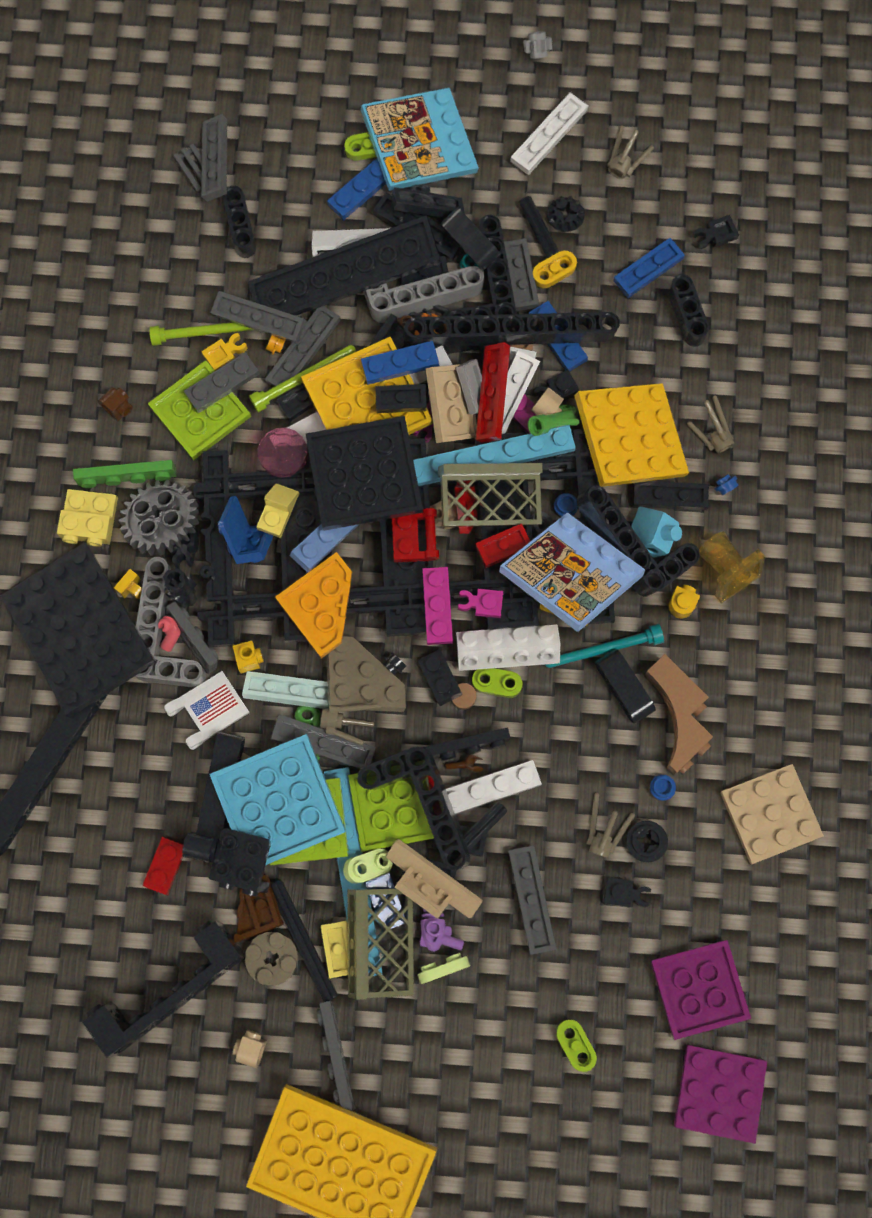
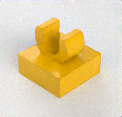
[114,569,142,600]

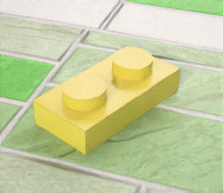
[321,921,348,979]

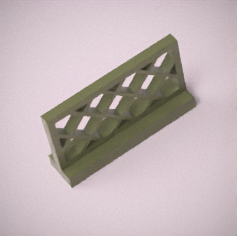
[438,463,543,527]
[347,888,414,1000]

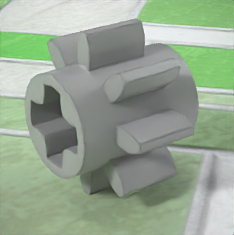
[523,31,552,58]

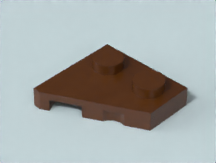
[234,875,284,942]

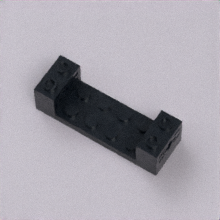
[82,921,246,1058]

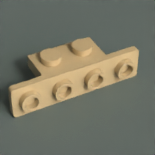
[386,839,483,919]

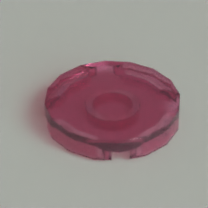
[258,428,308,477]

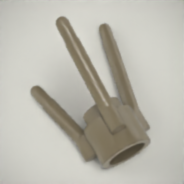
[607,126,654,179]
[687,395,735,454]
[320,704,382,745]
[586,793,635,859]

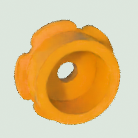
[266,335,285,355]

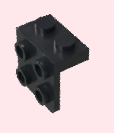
[208,828,271,897]

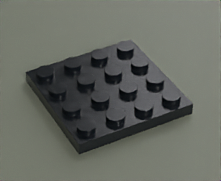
[305,416,423,531]

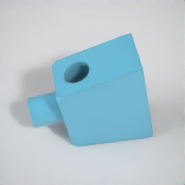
[631,507,682,558]

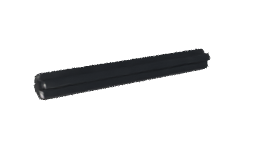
[271,880,337,1002]

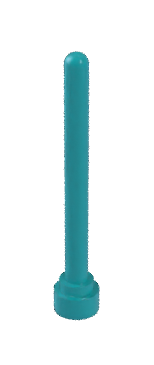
[545,623,664,668]

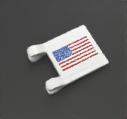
[164,671,249,750]

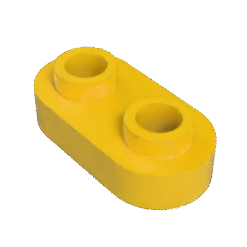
[533,251,577,288]

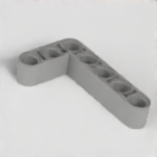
[363,266,484,323]
[135,557,206,687]

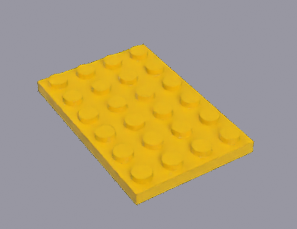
[246,1084,437,1218]

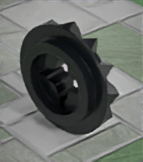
[547,196,585,232]
[626,821,668,862]

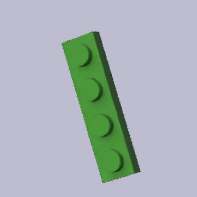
[73,460,177,488]

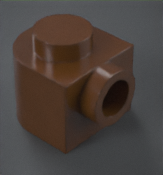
[98,387,133,421]

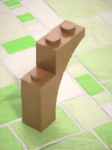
[644,654,713,776]

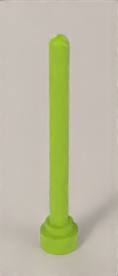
[149,322,255,346]
[249,345,356,413]

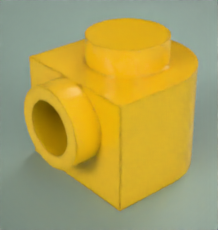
[669,585,700,619]
[233,641,264,674]

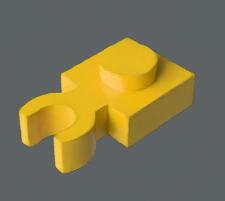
[201,333,248,371]

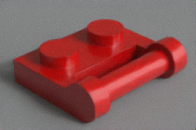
[392,508,439,562]

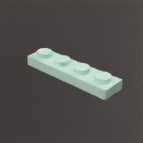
[242,671,329,709]

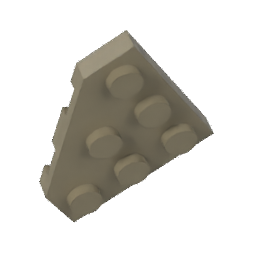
[327,636,406,712]

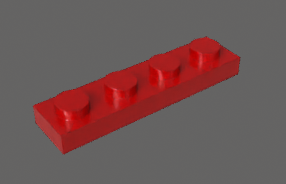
[476,342,510,443]

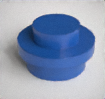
[714,474,738,495]
[554,493,578,517]
[650,775,676,801]

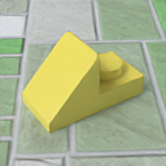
[257,484,299,538]

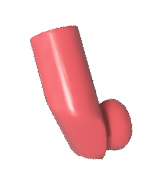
[158,616,181,652]

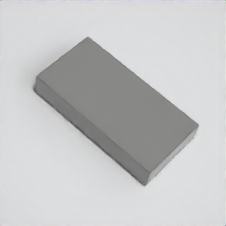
[456,359,482,414]

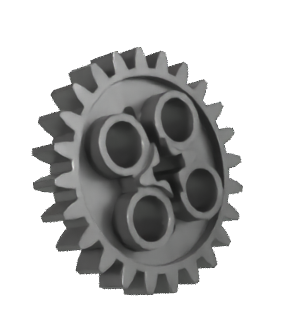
[119,480,200,555]

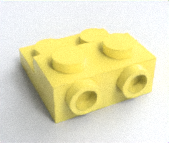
[57,489,118,547]

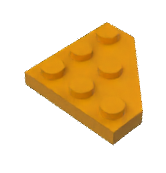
[275,552,352,659]

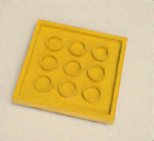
[301,337,433,435]
[574,383,689,487]

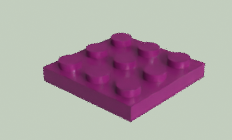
[651,940,751,1040]
[674,1045,767,1144]

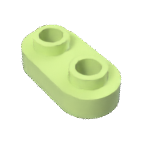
[343,849,393,884]
[417,953,470,984]

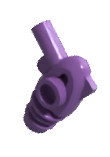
[420,909,464,952]

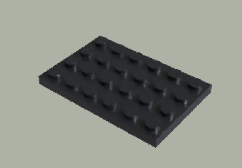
[0,542,156,718]

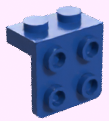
[218,496,273,564]

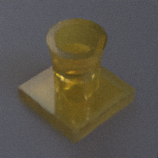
[699,532,765,604]

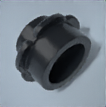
[384,653,406,675]

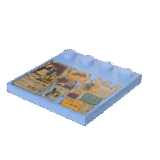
[500,513,645,632]

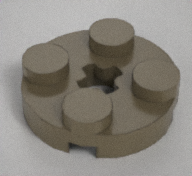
[245,932,299,986]

